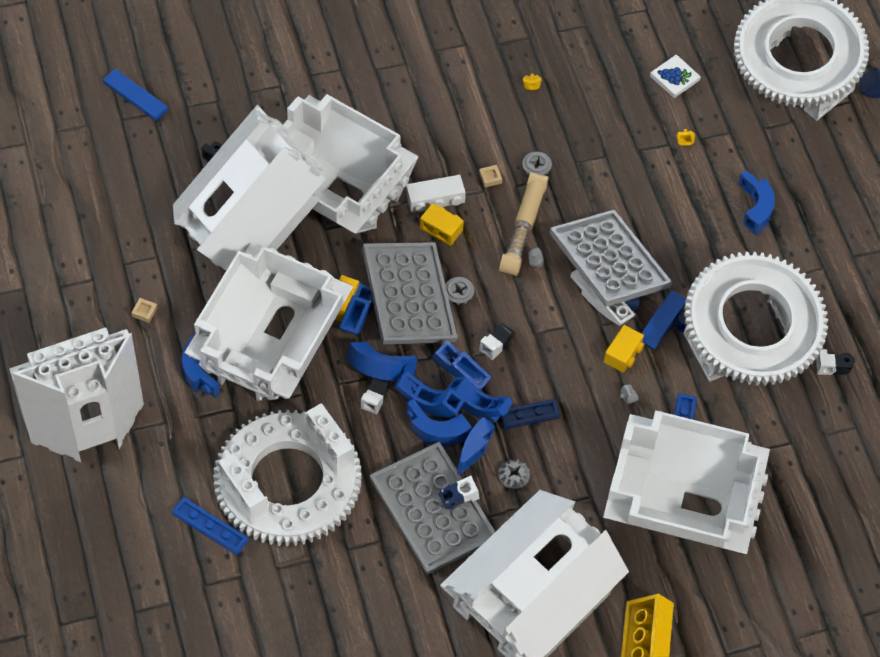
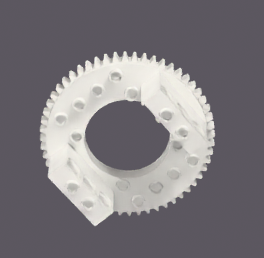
[734,0,869,121]
[683,252,828,385]
[213,403,361,546]

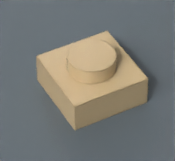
[479,165,502,188]
[131,298,158,323]

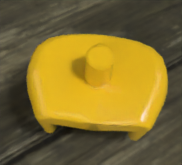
[523,74,542,90]
[676,129,695,146]

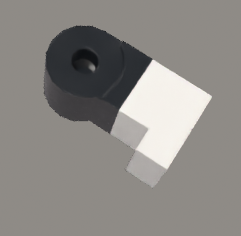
[479,323,515,360]
[816,349,855,375]
[361,378,391,415]

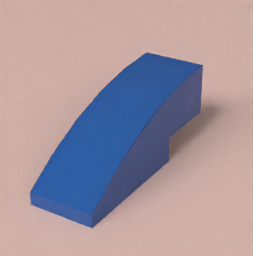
[339,283,374,335]
[642,290,686,351]
[431,340,492,390]
[457,417,495,475]

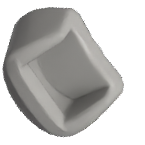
[528,248,544,268]
[620,385,639,405]

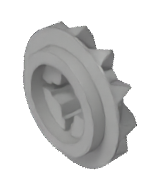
[522,152,552,175]
[445,277,474,305]
[498,459,530,489]

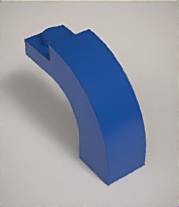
[738,170,775,235]
[182,332,220,398]
[347,342,417,381]
[394,371,465,417]
[447,377,513,422]
[406,399,472,446]

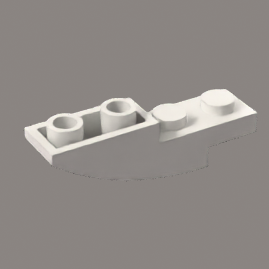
[570,269,635,326]

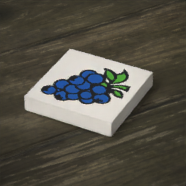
[650,55,701,98]

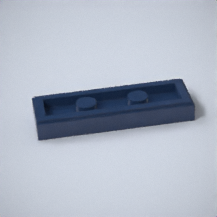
[500,399,560,430]

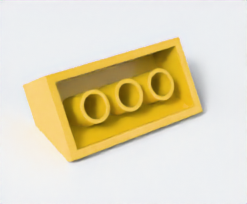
[621,594,674,657]

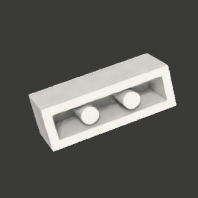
[406,175,466,213]

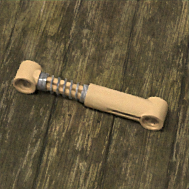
[499,172,549,276]

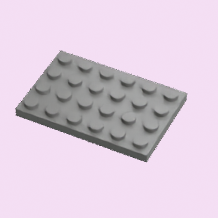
[549,210,672,307]
[362,242,457,345]
[370,442,495,575]

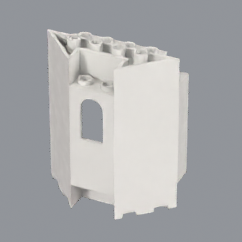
[283,94,419,234]
[173,104,326,271]
[184,243,353,401]
[9,327,144,462]
[603,410,770,554]
[440,490,629,657]

